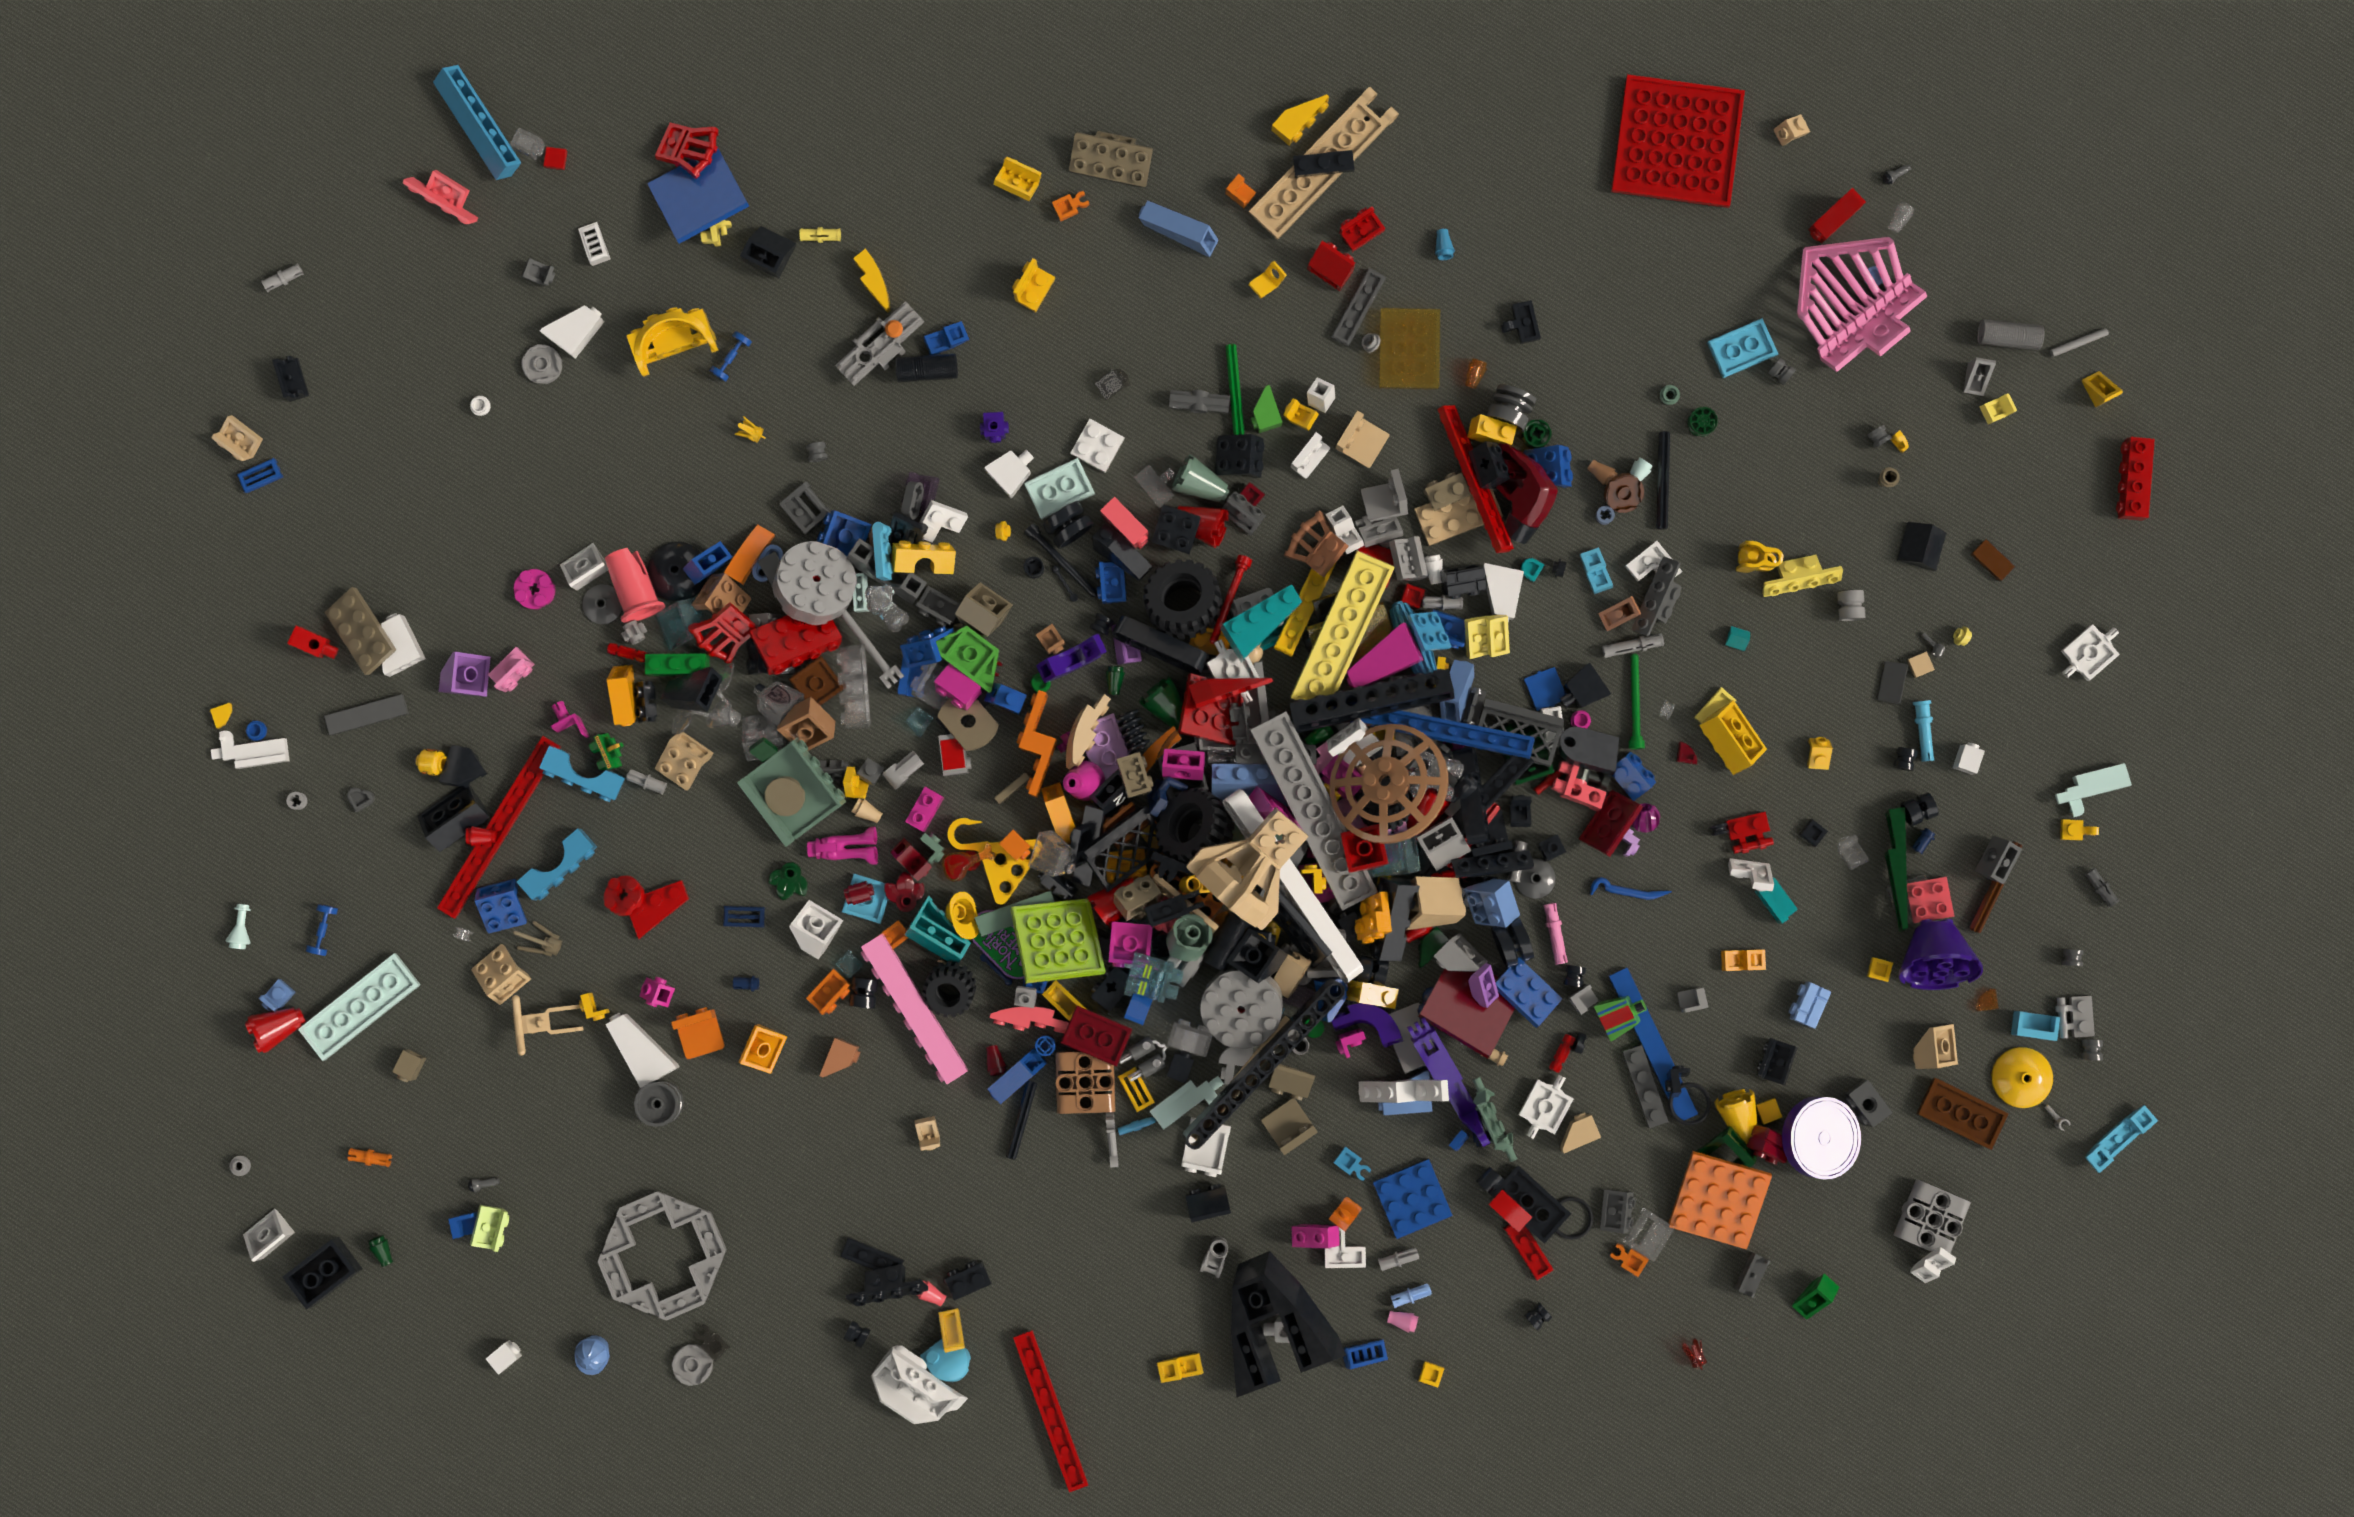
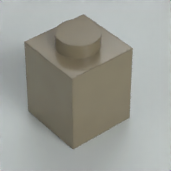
[392,1049,426,1082]

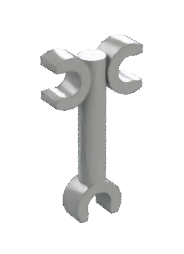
[1106,1112,1118,1168]

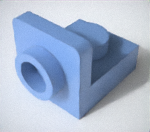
[259,979,296,1011]

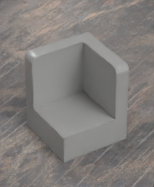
[1567,984,1598,1015]
[1677,987,1708,1013]

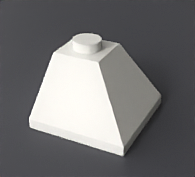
[789,900,843,960]

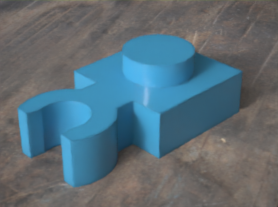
[1333,1146,1371,1181]

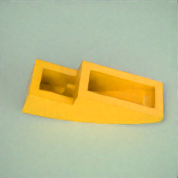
[853,248,890,313]
[1042,980,1088,1021]

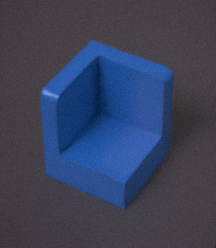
[448,1212,478,1239]

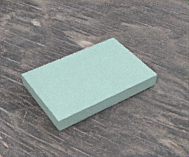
[1024,458,1095,520]

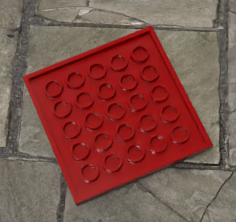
[1611,74,1745,208]

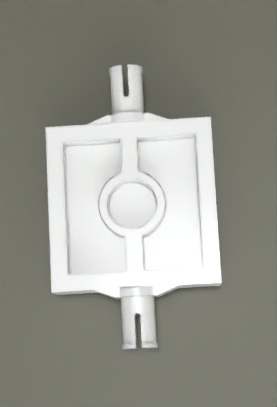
[2061,624,2120,681]
[1206,639,1260,704]
[1518,1074,1573,1139]

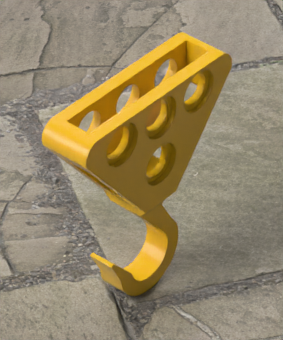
[948,818,1044,905]

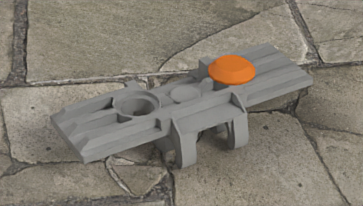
[835,301,924,386]

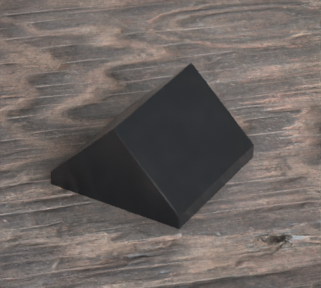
[1897,522,1946,571]

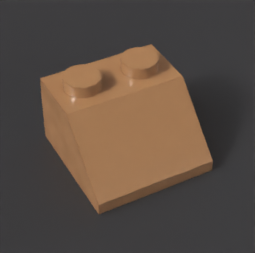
[777,697,836,751]

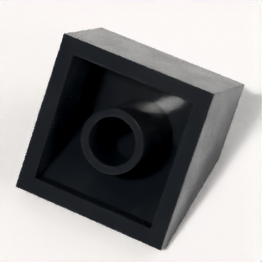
[1186,1183,1231,1223]

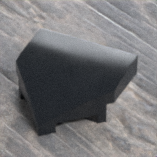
[439,745,487,788]

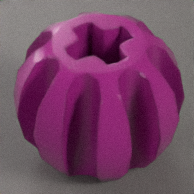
[1632,803,1660,833]

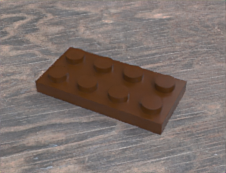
[1916,1077,2009,1150]

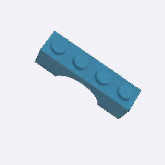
[539,745,625,802]
[517,828,597,900]

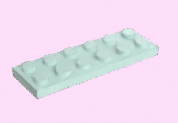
[298,953,421,1061]

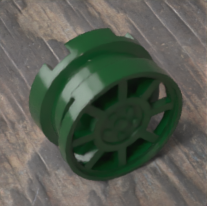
[1687,407,1718,437]
[1522,419,1552,449]

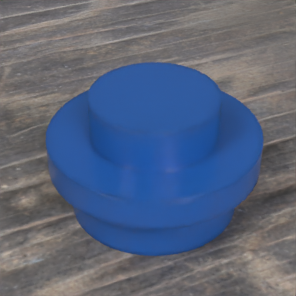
[246,721,267,741]

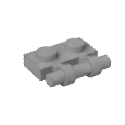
[1355,515,1403,547]
[2055,996,2095,1038]

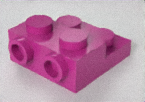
[1108,922,1153,969]

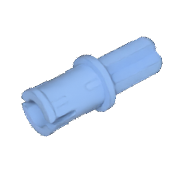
[1391,1284,1432,1308]

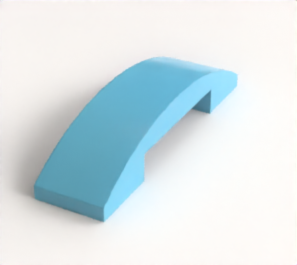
[2085,1105,2158,1173]

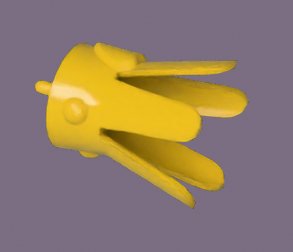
[734,416,766,443]

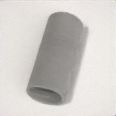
[1978,319,2044,351]

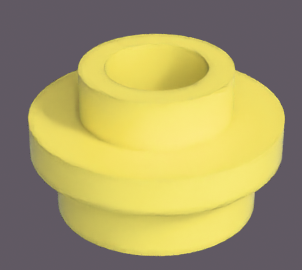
[1953,626,1972,646]

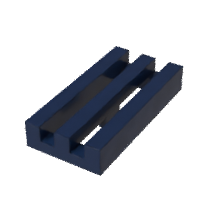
[723,906,765,927]

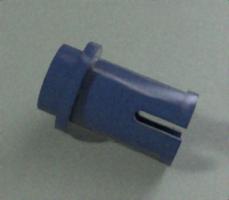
[1911,828,1935,855]
[733,976,759,992]

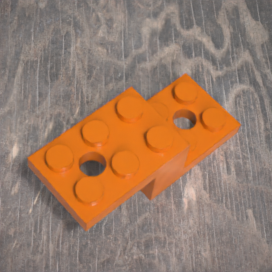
[1017,690,1058,798]

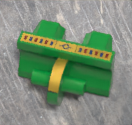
[589,733,624,771]

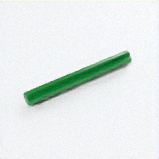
[1226,344,1244,435]

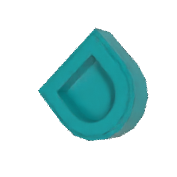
[1520,558,1544,582]

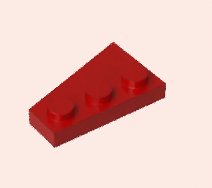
[630,880,689,939]

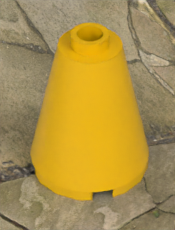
[1714,1089,1757,1144]

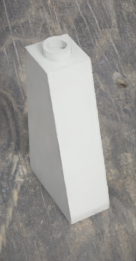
[605,1013,679,1088]

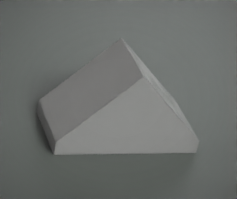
[1963,357,1996,396]

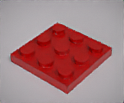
[1178,673,1244,747]

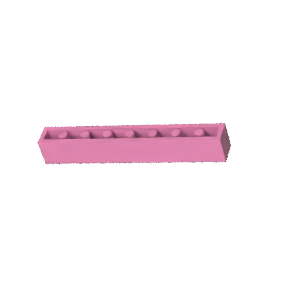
[860,933,968,1084]

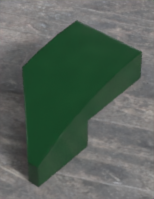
[1418,927,1449,968]

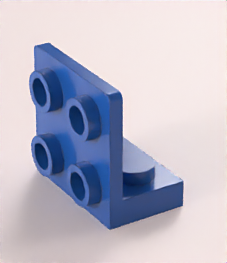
[900,626,954,668]
[475,878,527,933]

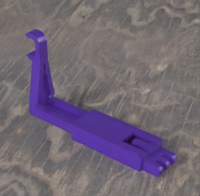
[1407,1017,1490,1147]

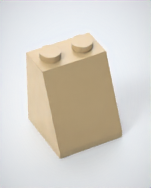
[1407,877,1466,930]

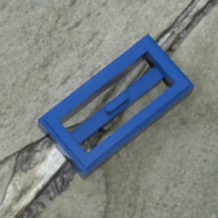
[237,458,283,493]

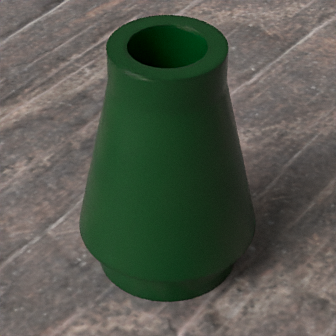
[1105,665,1125,695]
[368,1235,393,1267]

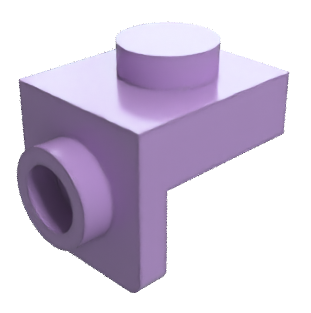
[1622,828,1640,857]

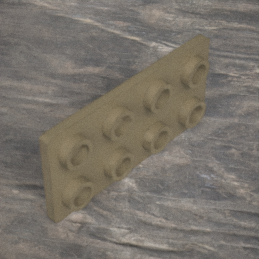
[1069,131,1153,187]

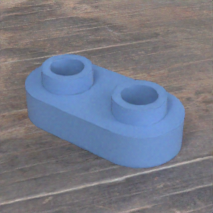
[752,545,784,582]

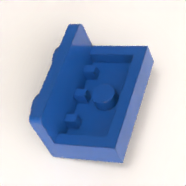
[1095,562,1126,604]
[1432,609,1465,648]
[1612,752,1656,801]

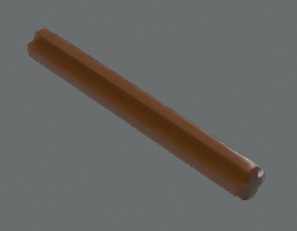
[1970,841,2022,933]

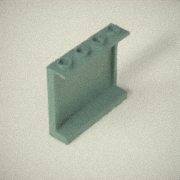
[737,737,846,847]

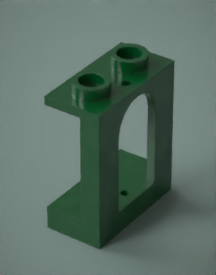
[1696,1126,1757,1168]

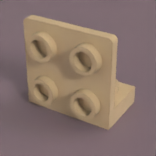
[1335,411,1389,468]
[655,731,713,791]
[471,944,531,1005]

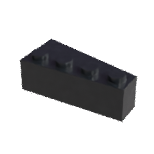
[1370,877,1420,961]

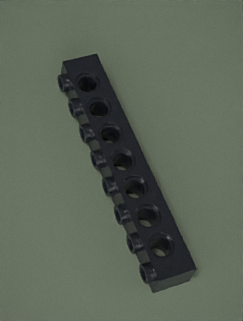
[1290,669,1455,733]

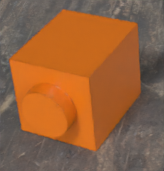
[999,829,1031,861]

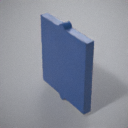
[1524,667,1566,711]

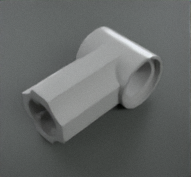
[882,751,924,790]

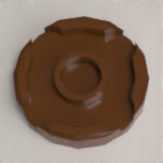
[1604,473,1644,513]

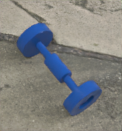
[709,331,752,382]
[306,904,338,956]

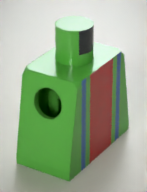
[1594,995,1647,1041]

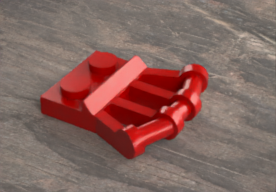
[655,122,719,179]
[688,602,758,664]

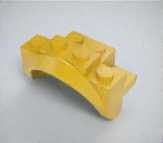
[626,307,719,377]

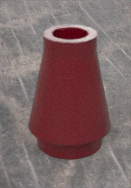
[986,1045,1007,1076]

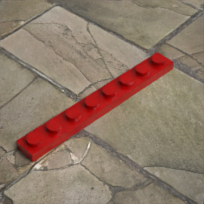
[1437,405,1514,553]
[1013,1329,1089,1493]

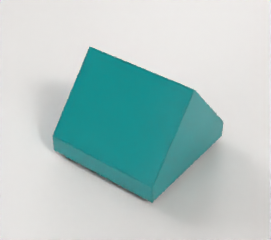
[1725,626,1750,651]

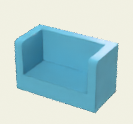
[2011,1011,2060,1041]

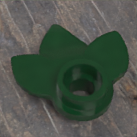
[768,862,808,900]

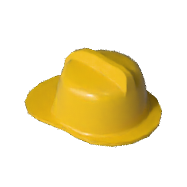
[945,892,979,939]

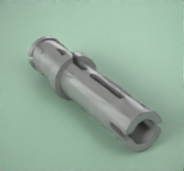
[1602,633,1664,658]

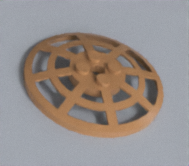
[1330,724,1448,844]

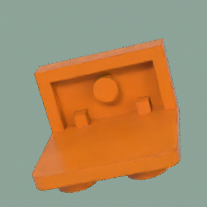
[671,1007,725,1059]

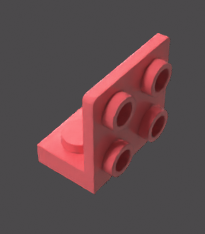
[1907,876,1954,923]

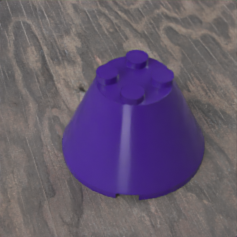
[1899,919,1983,990]

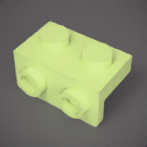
[470,1205,509,1252]

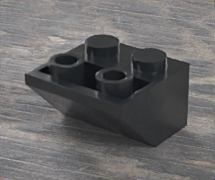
[740,226,797,279]

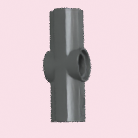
[1169,390,1230,414]

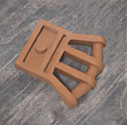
[1284,510,1349,577]

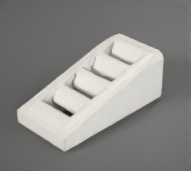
[578,222,611,266]

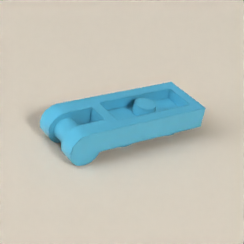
[872,522,893,581]

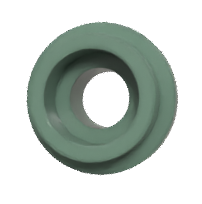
[1660,385,1680,405]

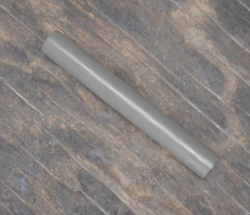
[2050,328,2109,357]

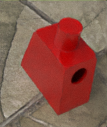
[287,625,339,659]

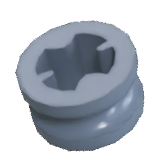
[1595,506,1615,525]

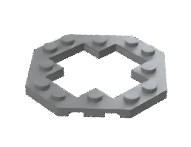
[598,1191,727,1321]

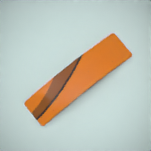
[1142,726,1181,773]

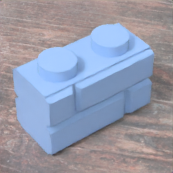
[1789,982,1831,1029]

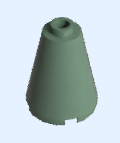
[1172,454,1229,502]

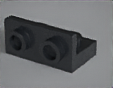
[944,1260,992,1301]

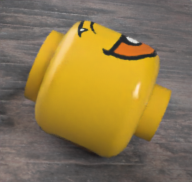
[415,749,447,776]

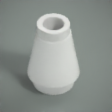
[1424,554,1443,584]

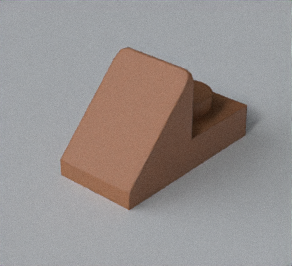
[1598,596,1641,631]

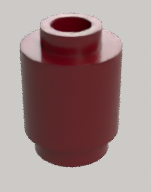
[844,881,875,905]

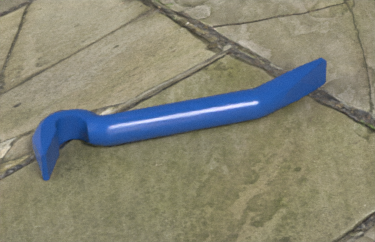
[1590,877,1672,900]

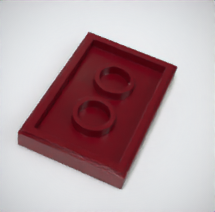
[1579,789,1643,857]
[1061,1005,1133,1067]

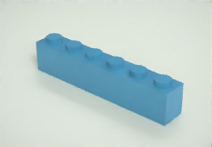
[433,65,521,180]

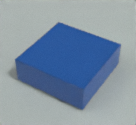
[1449,1130,1469,1151]

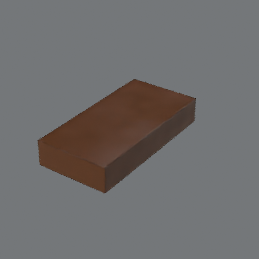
[1971,539,2015,582]

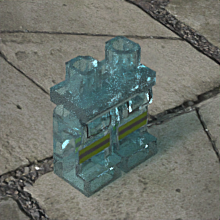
[1124,952,1184,1003]

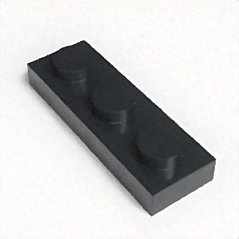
[1293,150,1355,178]

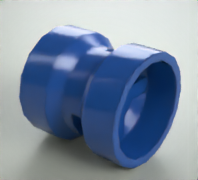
[1035,1035,1056,1056]

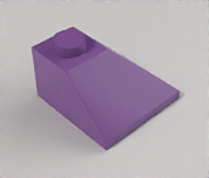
[439,652,491,697]

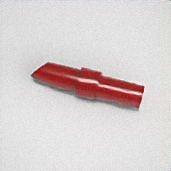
[1533,769,1563,795]

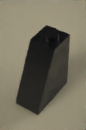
[661,667,723,712]

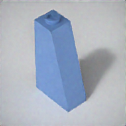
[1139,200,1218,257]

